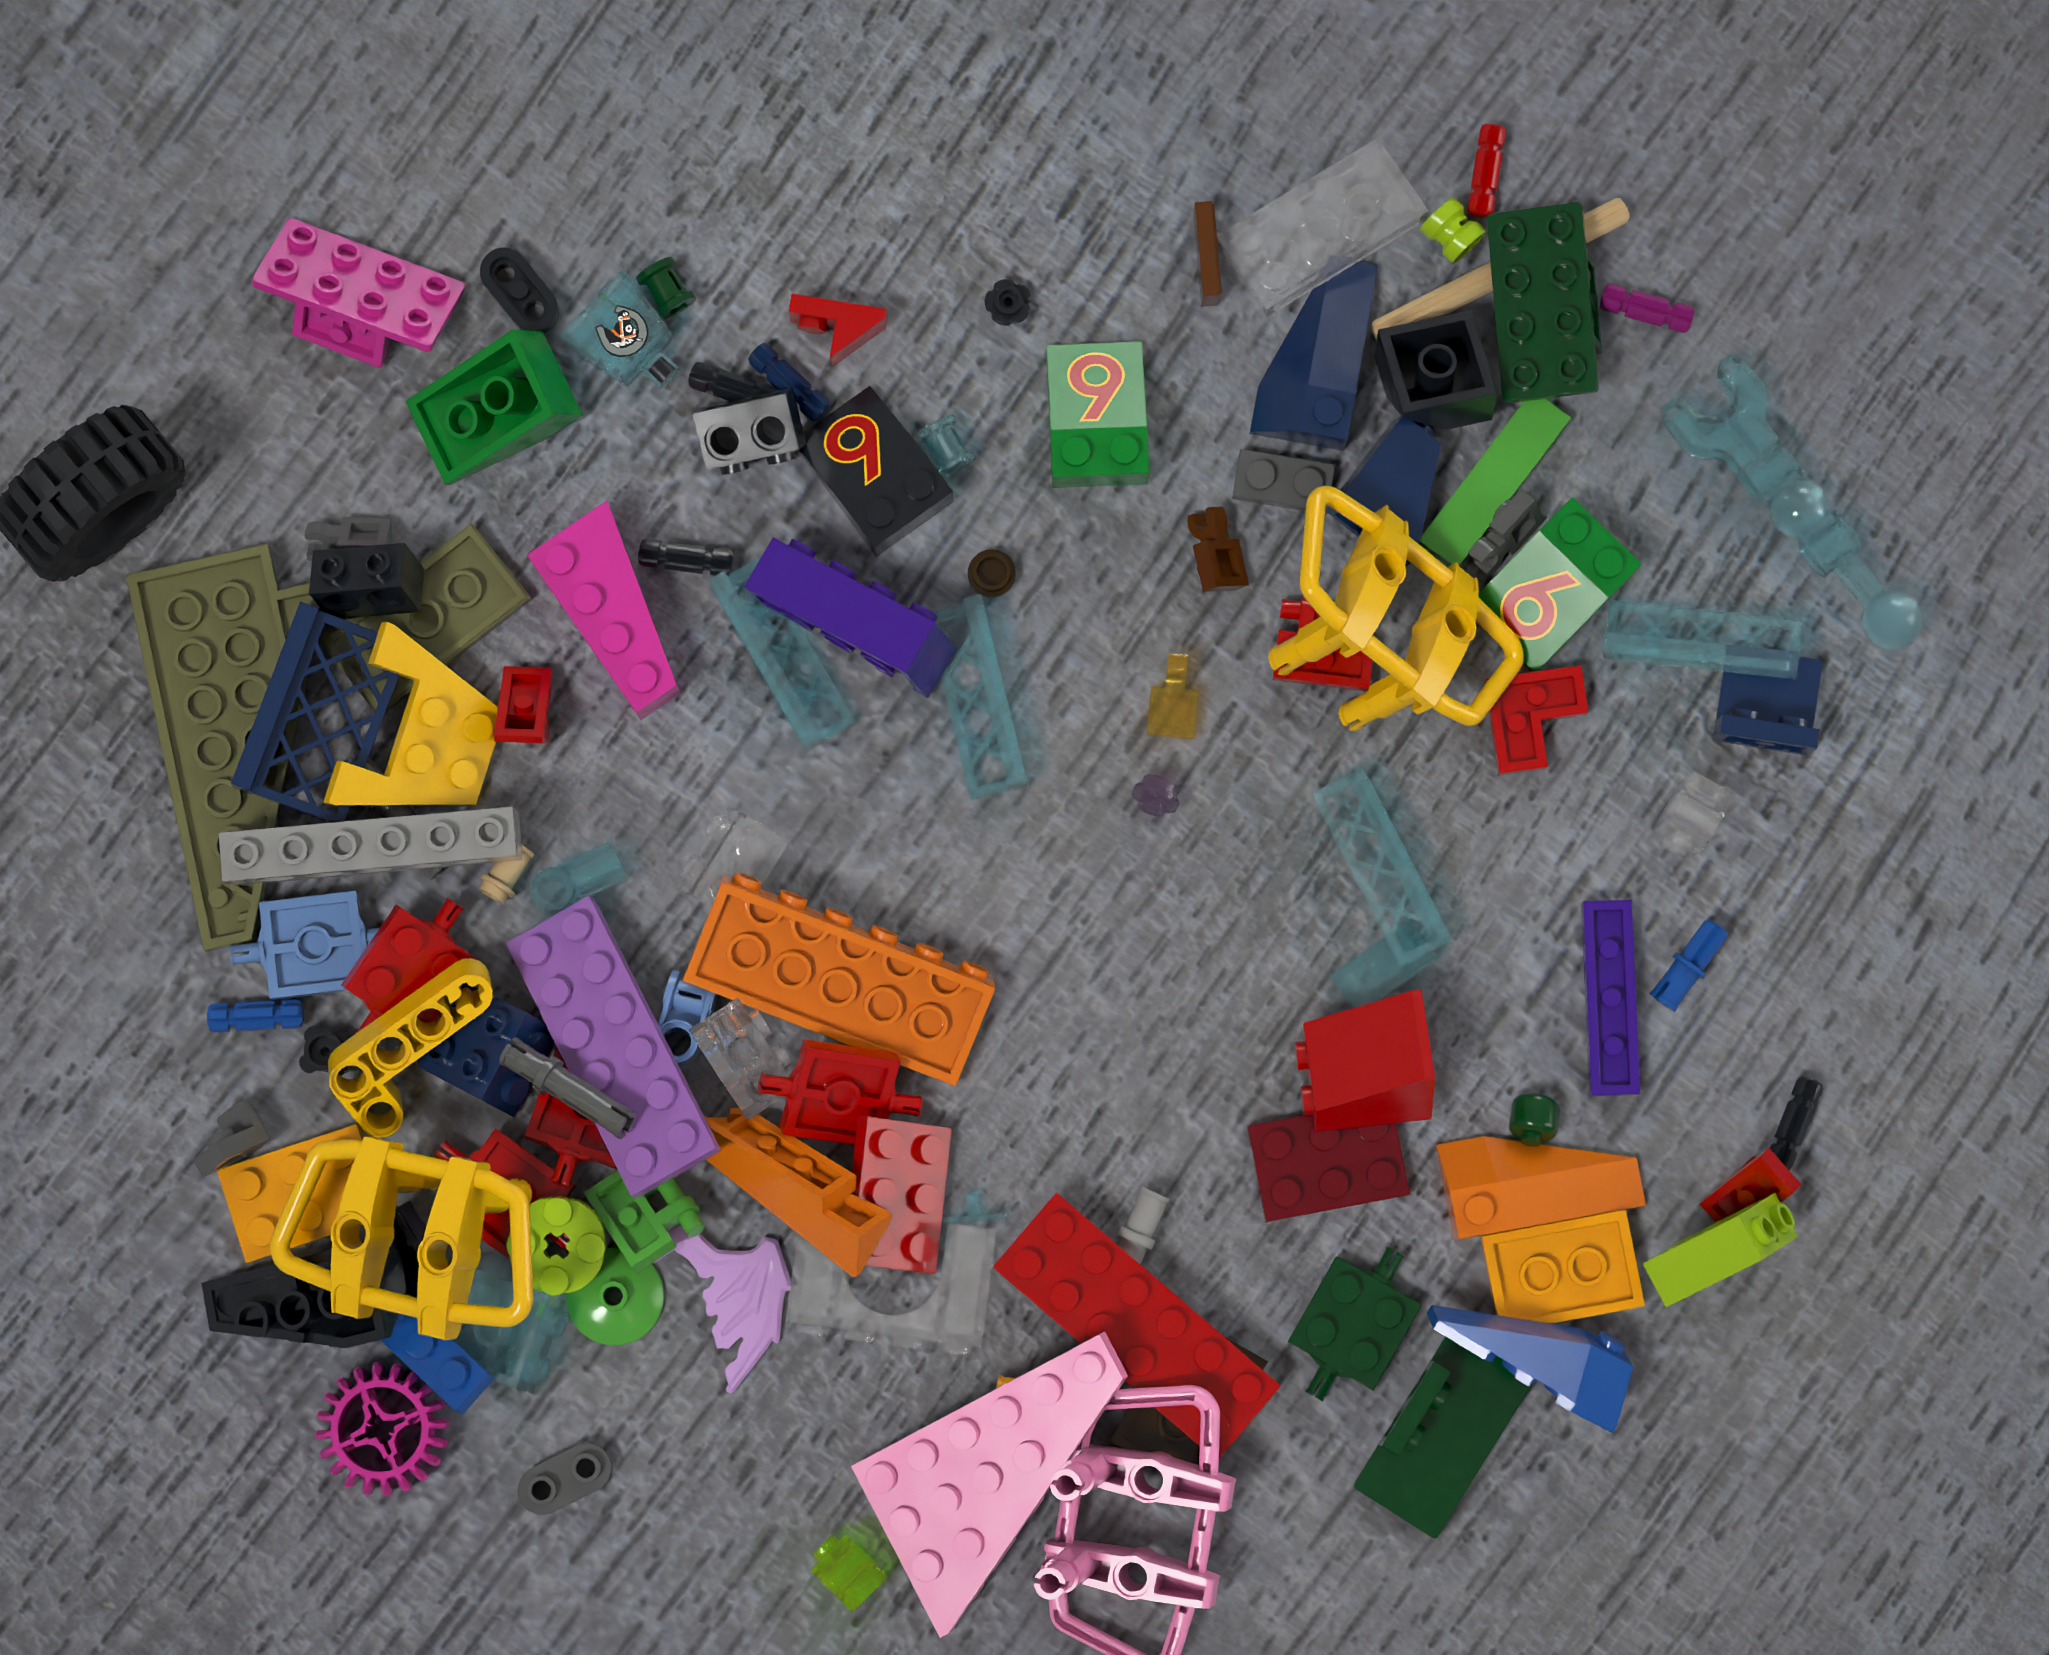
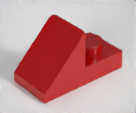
[788,293,888,366]
[494,666,553,744]
[1700,1148,1802,1222]

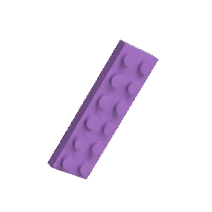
[506,895,721,1198]

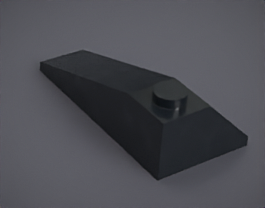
[201,1240,407,1348]

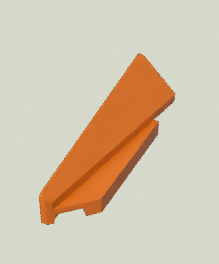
[704,1108,892,1277]

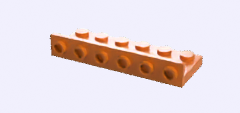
[683,872,996,1086]

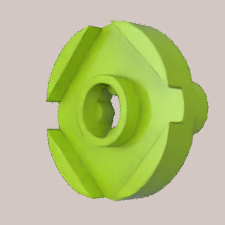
[506,1196,607,1296]

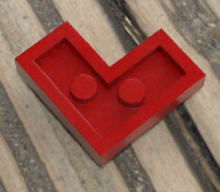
[1484,665,1589,776]

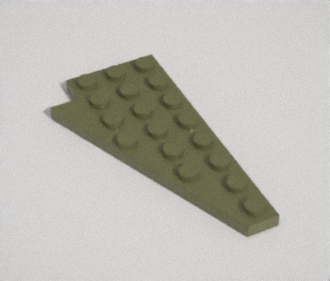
[126,544,322,952]

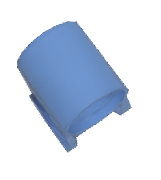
[658,970,718,1068]

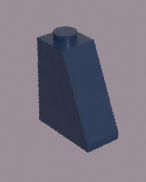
[1325,416,1441,566]

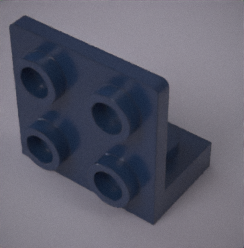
[1713,646,1823,756]

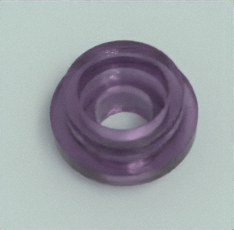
[1132,774,1180,817]

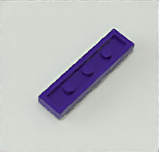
[1581,900,1640,1097]

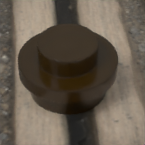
[968,549,1016,598]

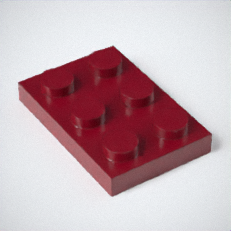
[1247,1115,1410,1223]

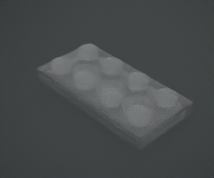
[1217,138,1429,317]

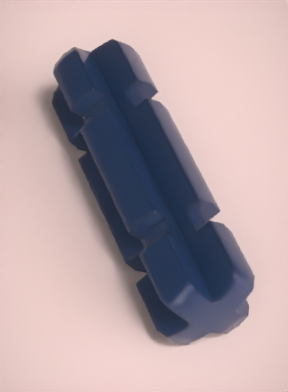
[748,343,830,422]

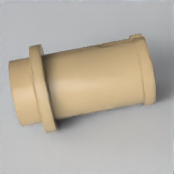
[479,845,534,904]

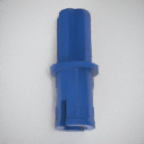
[1649,920,1728,1012]

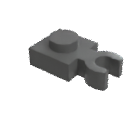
[1468,490,1544,576]

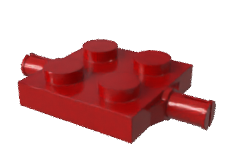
[341,898,478,1035]
[758,1039,922,1145]
[524,1046,618,1188]
[433,1128,576,1260]

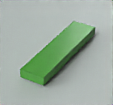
[1419,399,1571,567]

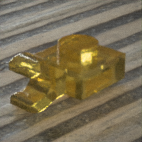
[1146,653,1199,740]

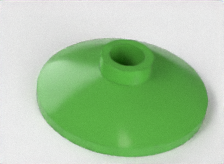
[566,1248,664,1346]

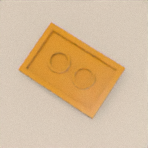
[217,1124,364,1264]
[1480,1210,1645,1324]

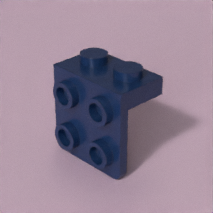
[417,982,554,1117]

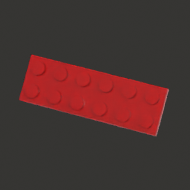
[993,1192,1281,1459]

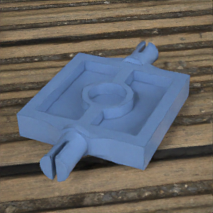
[229,891,380,1000]

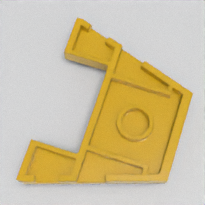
[323,622,498,805]

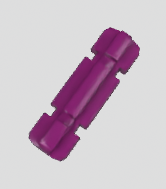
[1600,283,1694,333]

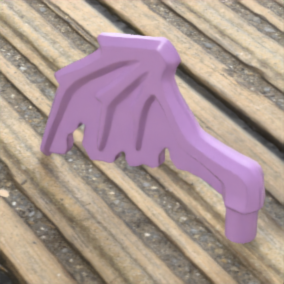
[653,1226,793,1394]

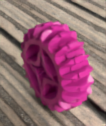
[315,1362,450,1496]

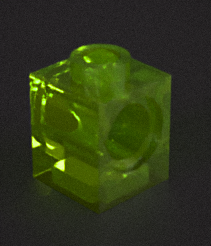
[811,1534,889,1613]

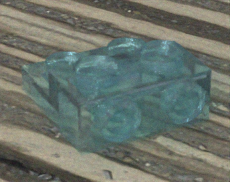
[454,1269,568,1394]

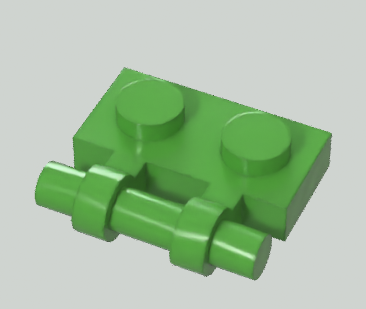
[583,1170,705,1274]

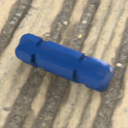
[207,1000,304,1033]

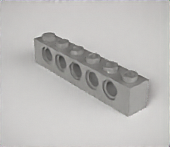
[219,807,523,886]

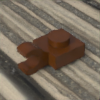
[1187,507,1249,592]

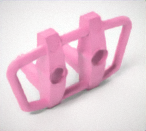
[1034,1385,1236,1655]

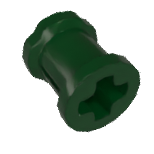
[636,257,696,320]

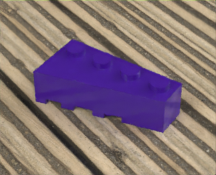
[744,537,957,698]

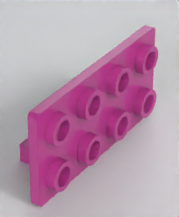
[252,218,465,368]

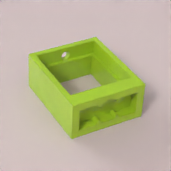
[1642,1193,1799,1307]

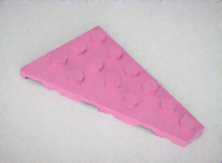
[851,1332,1128,1638]

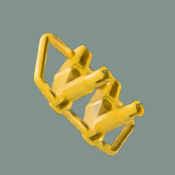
[1268,486,1524,731]
[270,1136,534,1341]

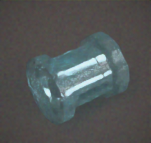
[917,415,977,478]

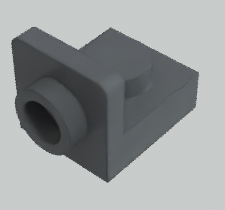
[193,1099,270,1178]

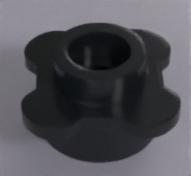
[299,1026,351,1076]

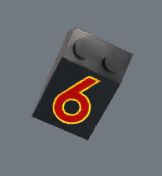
[798,386,954,557]

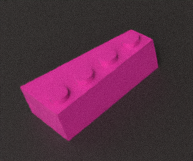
[527,501,680,720]

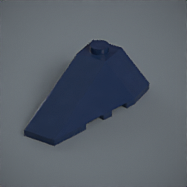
[1249,256,1378,451]

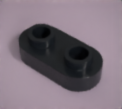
[480,247,559,333]

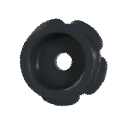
[984,279,1031,326]

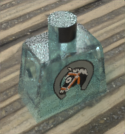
[560,270,679,389]

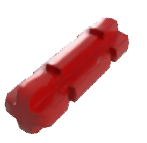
[1467,124,1506,218]

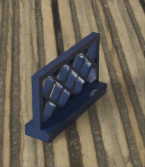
[231,601,400,823]

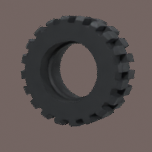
[0,405,186,582]

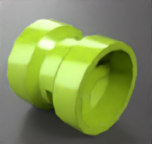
[1420,197,1487,265]

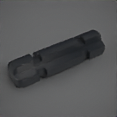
[688,362,779,401]
[638,538,733,577]
[1770,1076,1823,1170]

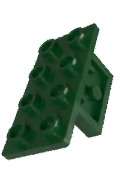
[1487,202,1602,403]
[1353,1336,1533,1538]

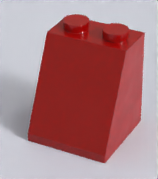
[1294,989,1435,1132]

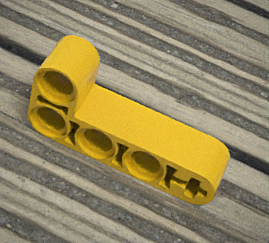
[328,958,493,1138]

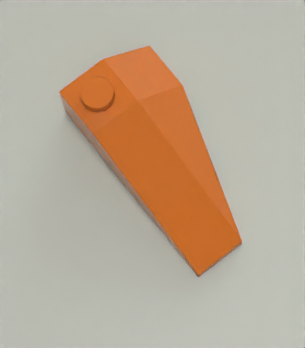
[1435,1136,1646,1241]

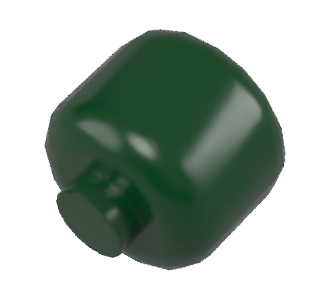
[1509,1093,1560,1147]

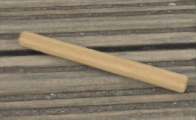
[1370,198,1630,341]

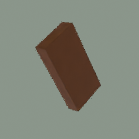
[1193,201,1222,307]

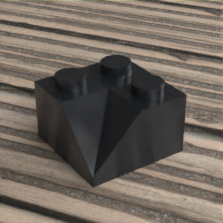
[1374,310,1497,430]

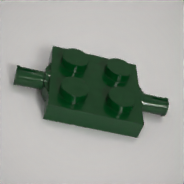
[1288,1246,1422,1402]

